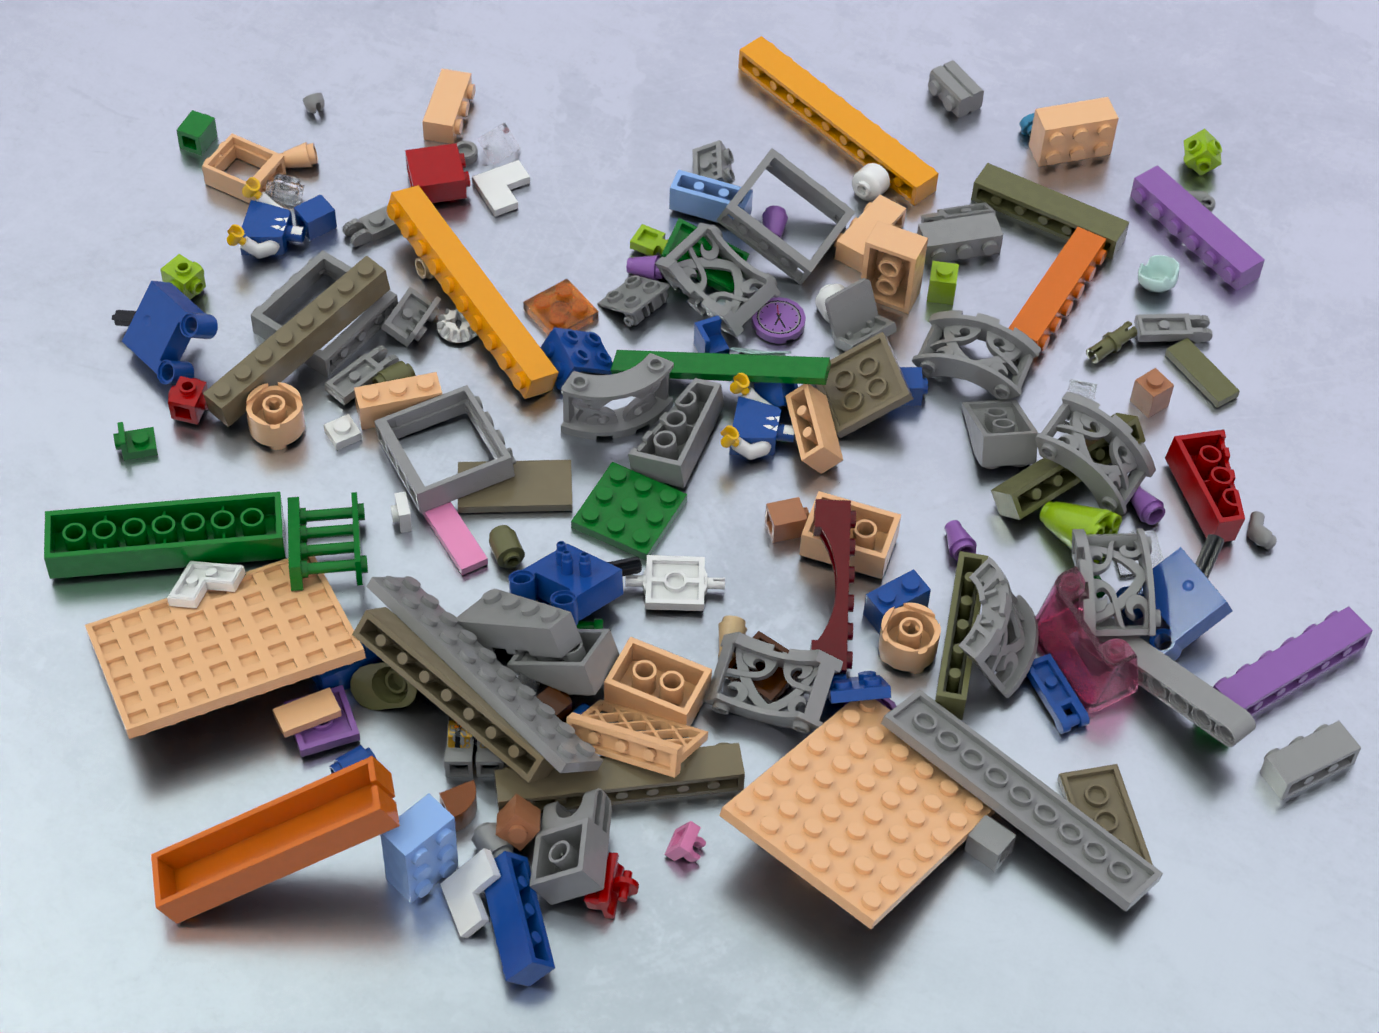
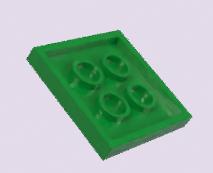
[571,462,687,561]

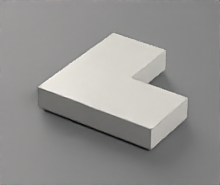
[472,160,530,217]
[167,561,246,608]
[440,848,501,938]

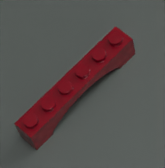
[810,499,856,674]

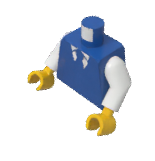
[227,177,305,259]
[721,373,795,460]

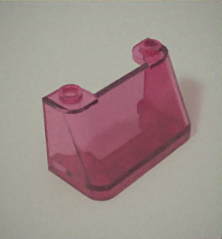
[1036,566,1138,713]

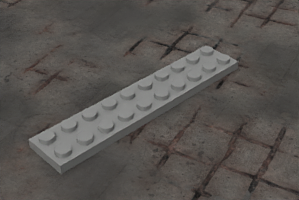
[367,576,603,773]
[881,689,1163,912]

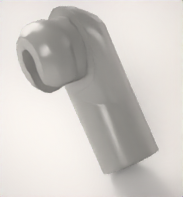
[1186,190,1216,212]
[1247,511,1277,549]

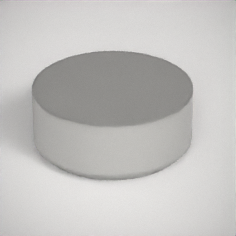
[457,141,478,166]

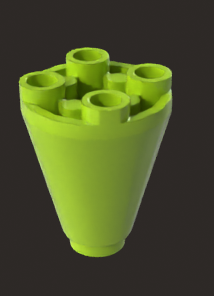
[1040,501,1122,564]

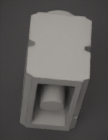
[928,60,984,118]

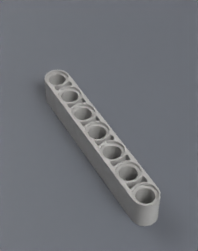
[1081,618,1256,747]

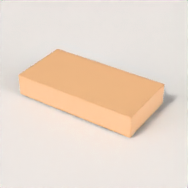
[273,687,342,738]

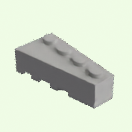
[628,378,724,488]
[457,588,582,658]

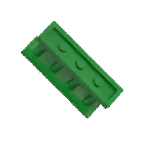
[287,492,368,591]

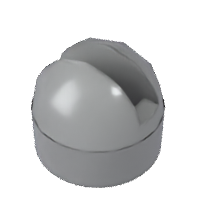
[303,93,325,114]

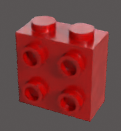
[405,143,470,203]

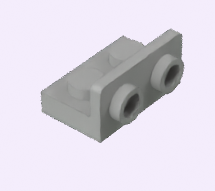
[692,140,735,184]

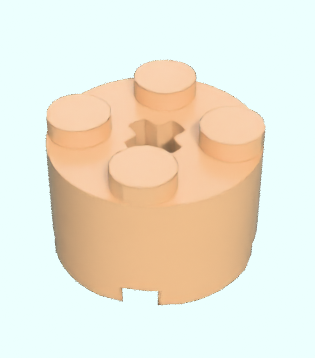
[246,382,306,450]
[878,603,941,674]

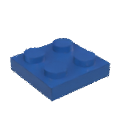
[827,671,891,704]

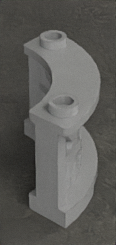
[655,223,781,337]
[912,310,1041,400]
[561,353,674,440]
[1035,391,1156,515]
[1072,528,1161,638]
[958,557,1039,698]
[703,632,843,733]

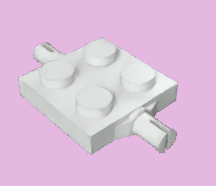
[625,555,725,611]

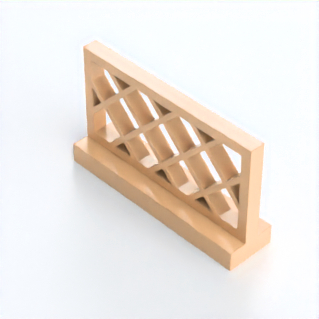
[566,699,708,778]

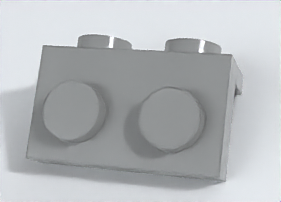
[381,287,441,347]

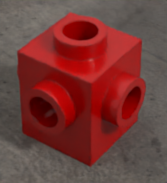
[168,376,208,425]

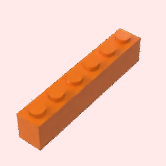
[1009,227,1107,358]

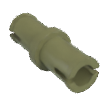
[1086,321,1137,364]

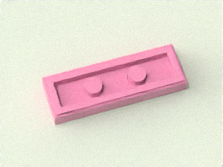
[423,502,488,575]

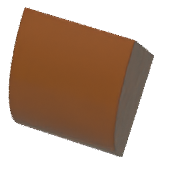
[439,780,477,832]

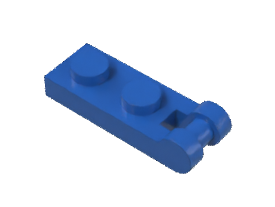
[1026,653,1090,734]

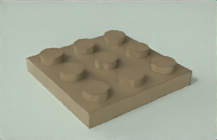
[816,332,913,438]

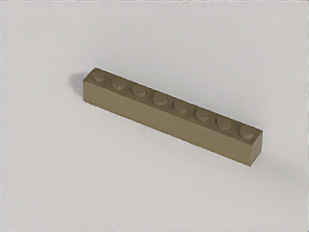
[203,255,390,427]
[352,607,554,783]
[494,742,745,813]

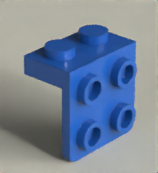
[540,327,613,390]

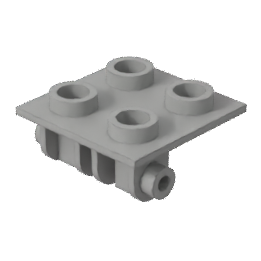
[597,275,670,327]

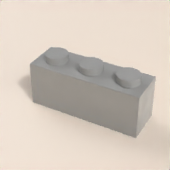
[917,212,1003,264]
[1260,721,1361,800]

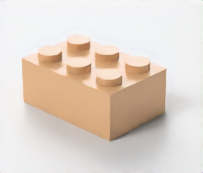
[1029,97,1119,167]
[861,221,928,314]
[799,491,901,579]
[604,637,712,726]

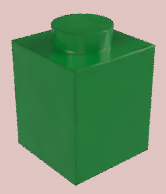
[176,110,218,156]

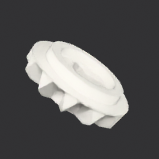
[437,308,477,343]

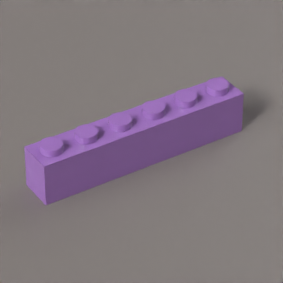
[1130,165,1265,291]
[1213,606,1373,716]

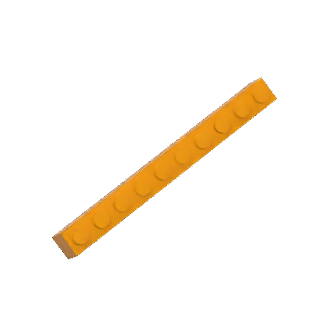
[738,36,939,206]
[386,185,559,399]

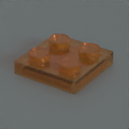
[523,279,599,335]

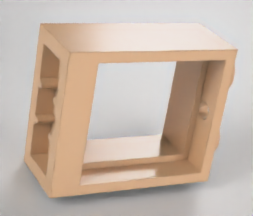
[202,133,286,204]

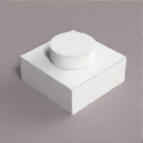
[324,414,362,450]
[390,491,412,533]

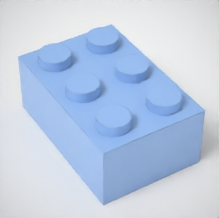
[380,793,458,903]

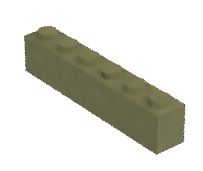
[971,163,1129,260]
[991,413,1146,520]
[935,551,988,720]

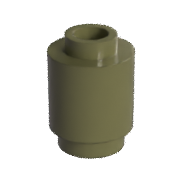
[372,361,416,384]
[489,525,525,568]

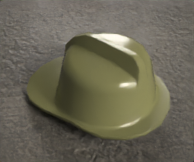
[350,662,417,710]

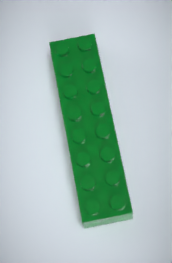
[44,492,286,579]

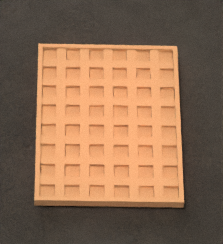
[85,556,366,739]
[719,699,995,929]

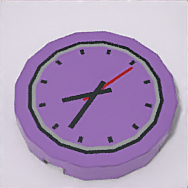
[752,297,806,344]

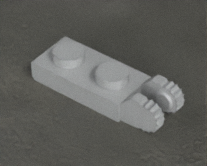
[342,206,400,247]
[1134,313,1213,343]
[325,345,399,405]

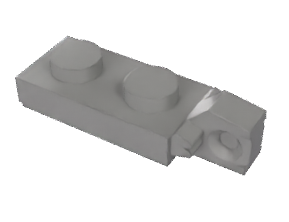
[921,202,996,223]

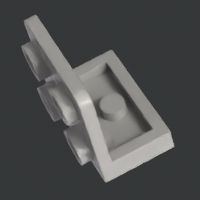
[825,278,897,351]

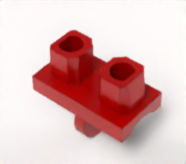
[584,852,639,919]

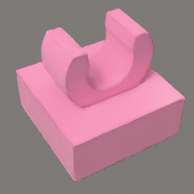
[664,821,706,862]

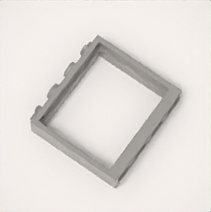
[716,148,855,285]
[251,250,398,378]
[374,385,516,514]

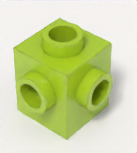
[1183,128,1222,176]
[160,254,206,300]

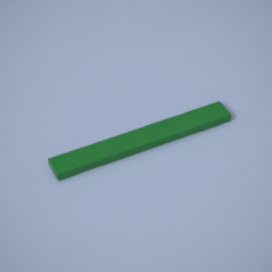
[611,350,831,385]

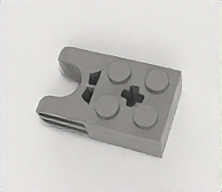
[530,788,612,905]

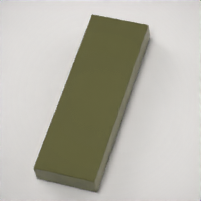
[1165,338,1240,408]

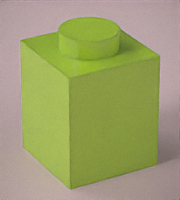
[927,261,959,305]

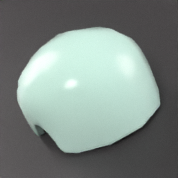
[1138,255,1180,293]

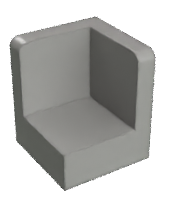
[965,815,1016,872]

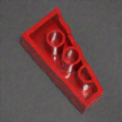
[1165,429,1245,542]

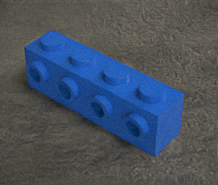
[484,851,555,987]

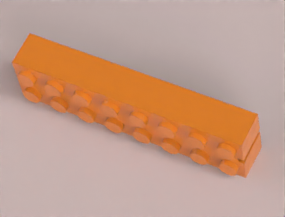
[151,756,400,924]

